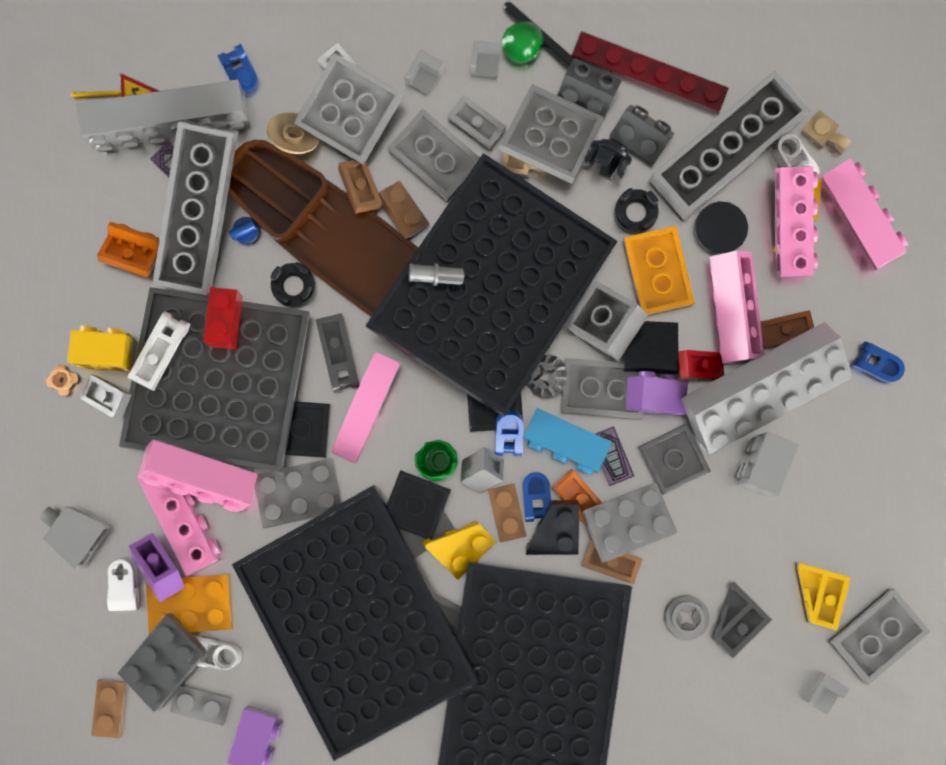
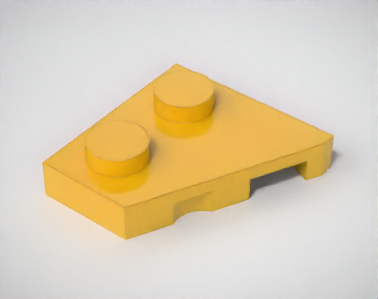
[422,521,497,580]
[797,563,851,630]

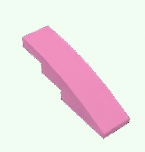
[331,352,400,464]

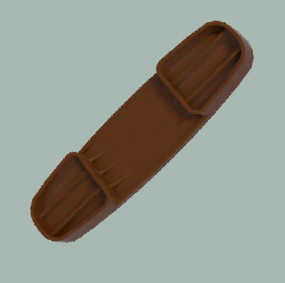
[228,139,418,317]

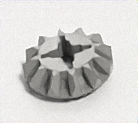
[526,354,568,398]
[665,596,710,640]

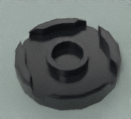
[694,201,748,255]

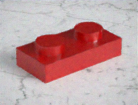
[678,350,724,381]

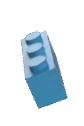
[523,408,612,475]

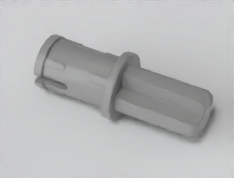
[408,263,464,286]

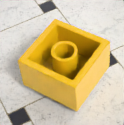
[67,326,138,373]

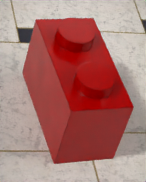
[203,287,243,350]

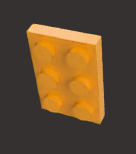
[623,226,695,315]
[146,574,233,634]

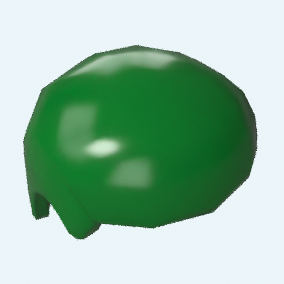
[501,21,544,64]
[415,440,458,481]

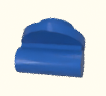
[229,217,259,244]

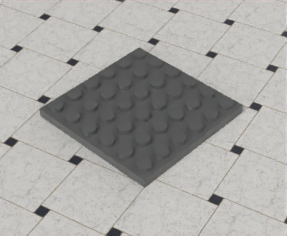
[119,287,310,473]

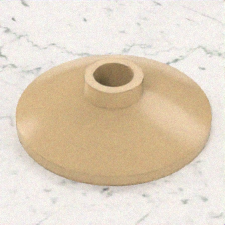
[267,112,320,154]

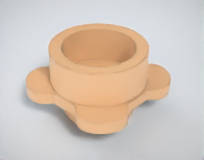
[46,364,79,396]

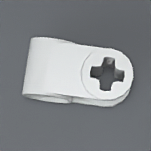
[772,135,820,175]
[107,558,140,611]
[193,635,243,670]

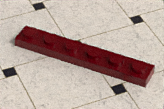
[572,31,729,114]

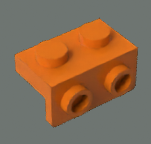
[97,222,160,278]

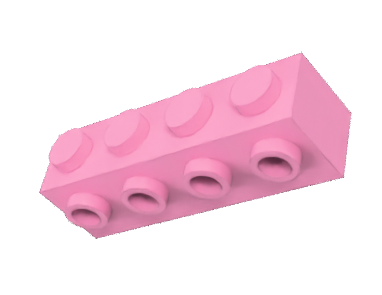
[822,159,908,269]
[775,166,818,277]
[710,251,764,364]
[137,440,258,512]
[137,478,221,576]

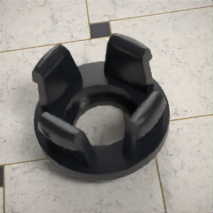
[585,139,632,179]
[614,188,659,233]
[270,262,315,307]

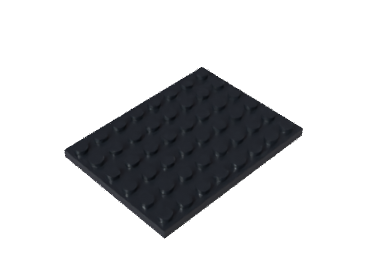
[365,153,618,417]
[232,485,480,761]
[438,561,632,765]

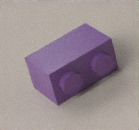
[626,372,688,415]
[128,533,184,602]
[227,706,281,765]

